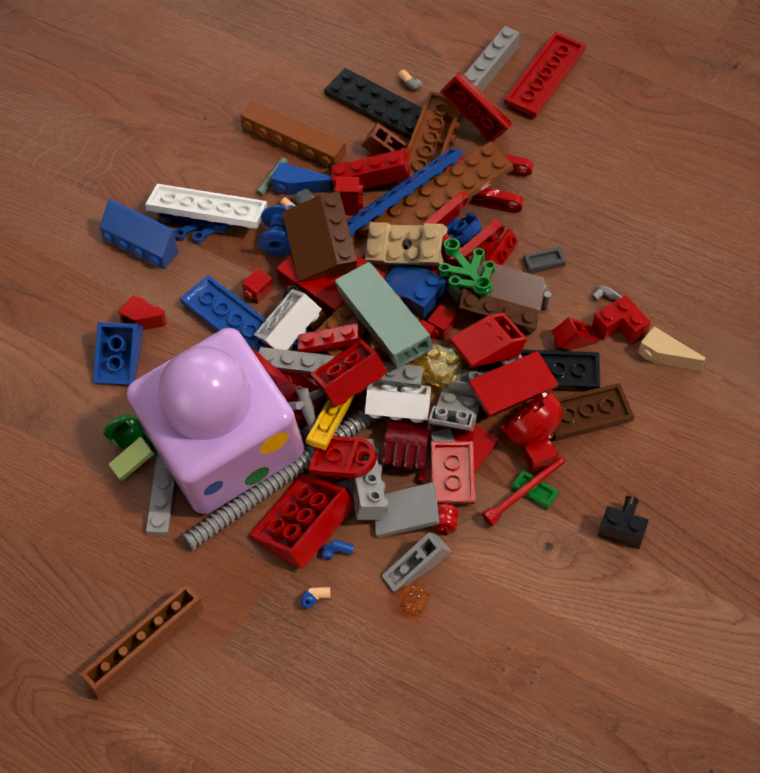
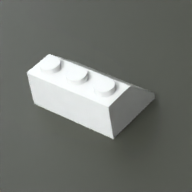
[254,289,322,351]
[365,383,431,422]

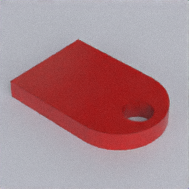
[308,436,377,478]

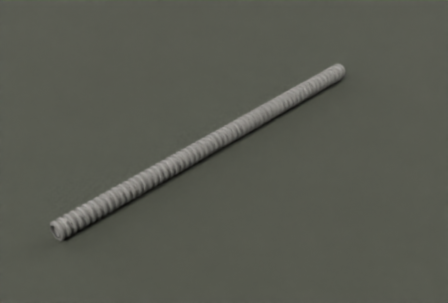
[183,345,463,550]

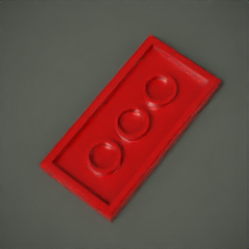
[468,351,559,418]
[418,425,499,485]

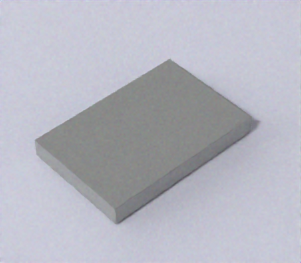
[375,482,439,538]

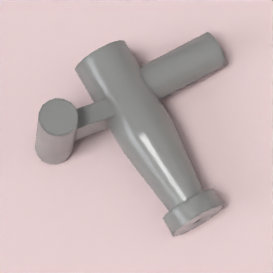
[288,388,324,432]

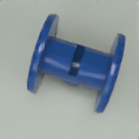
[257,205,292,256]

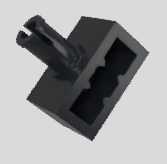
[598,496,649,549]

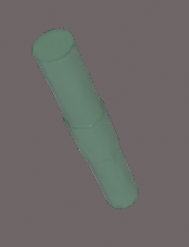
[256,157,288,196]

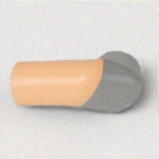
[399,70,422,91]

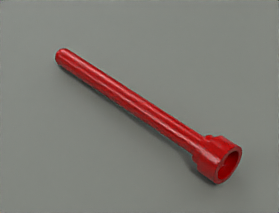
[482,457,565,527]

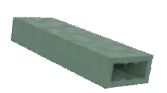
[335,262,433,368]

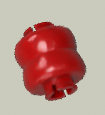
[431,502,459,536]

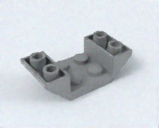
[429,367,484,432]

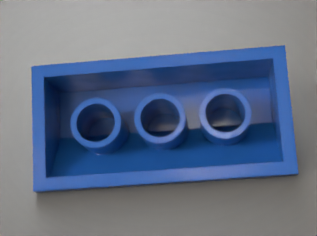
[99,199,178,269]

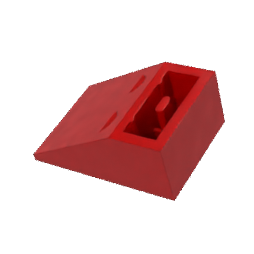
[449,313,527,367]

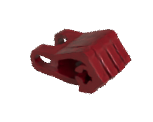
[382,417,432,470]

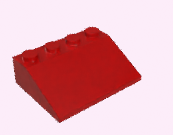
[249,474,355,569]

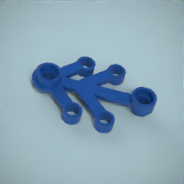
[158,213,231,244]

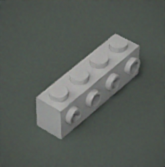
[350,439,388,520]

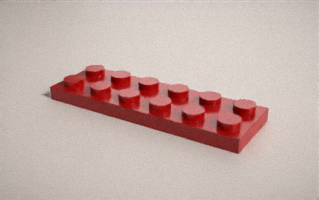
[504,32,586,118]

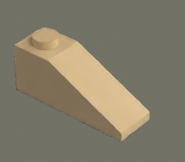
[638,326,706,371]

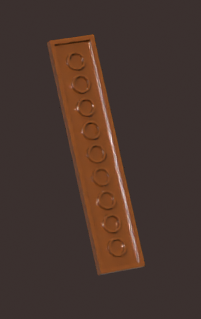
[351,141,514,261]

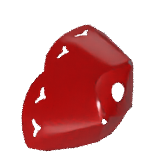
[252,349,299,400]

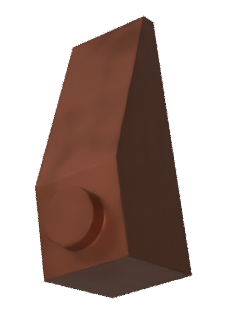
[361,123,408,155]

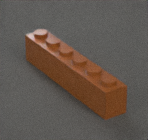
[240,101,346,168]
[80,584,203,699]

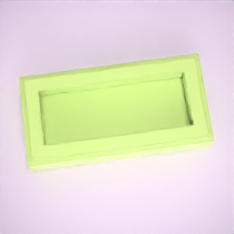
[109,437,154,481]

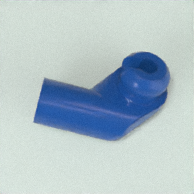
[321,540,354,560]

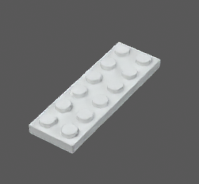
[145,184,267,228]

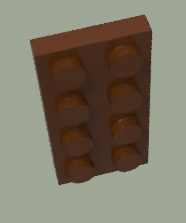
[552,383,634,440]

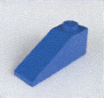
[271,162,333,195]

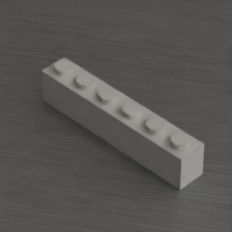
[464,26,520,92]

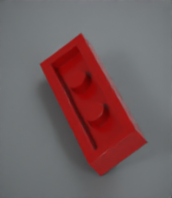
[298,323,360,353]

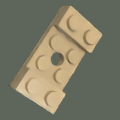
[365,222,448,266]

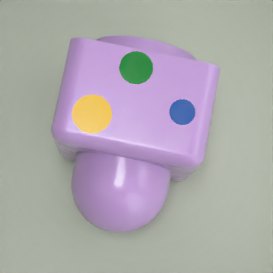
[126,328,304,514]

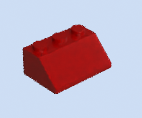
[310,339,388,408]

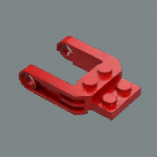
[446,151,534,213]
[421,191,505,276]

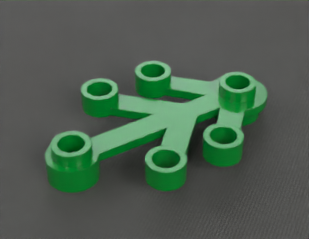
[439,238,495,295]

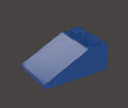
[385,265,447,320]
[93,322,143,385]

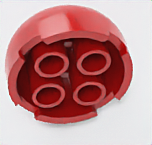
[501,390,563,447]

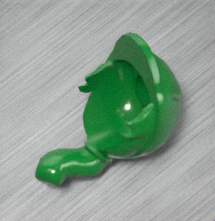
[103,414,157,459]

